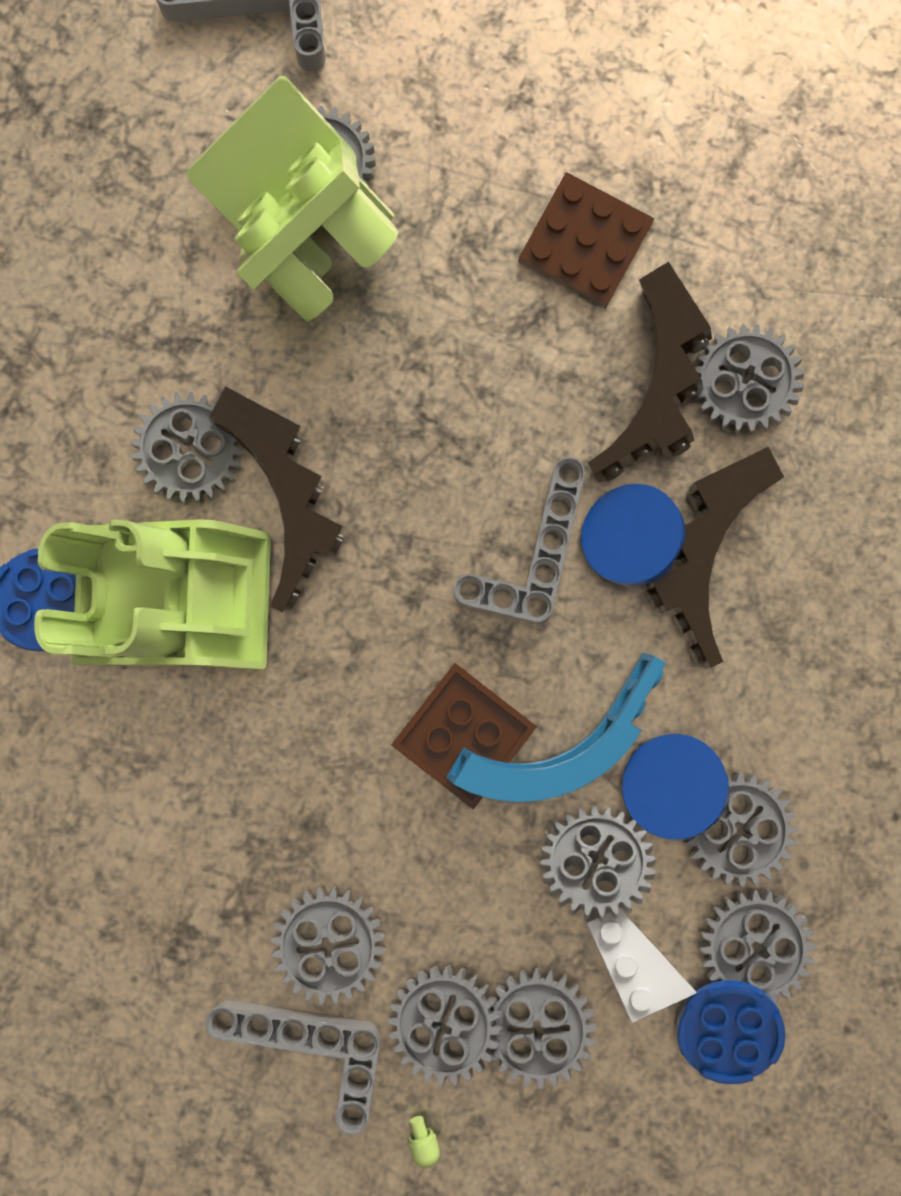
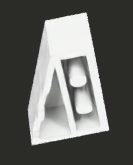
[583,908,697,1023]

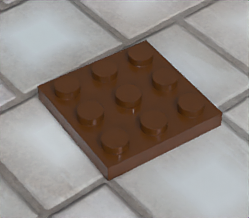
[518,172,655,308]
[391,663,537,810]

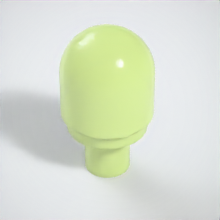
[408,1116,440,1168]

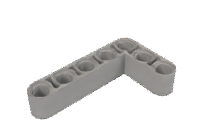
[156,0,326,71]
[454,457,585,624]
[206,1000,381,1135]

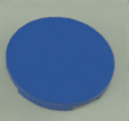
[581,484,685,586]
[0,549,76,652]
[622,734,729,841]
[676,980,786,1084]

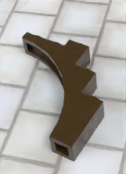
[588,261,713,482]
[209,386,345,613]
[646,446,784,669]

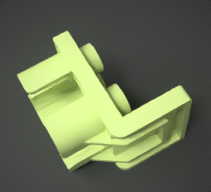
[187,76,398,321]
[34,519,271,669]

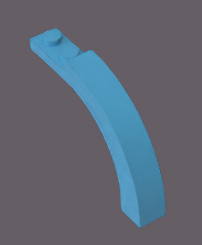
[446,653,666,802]

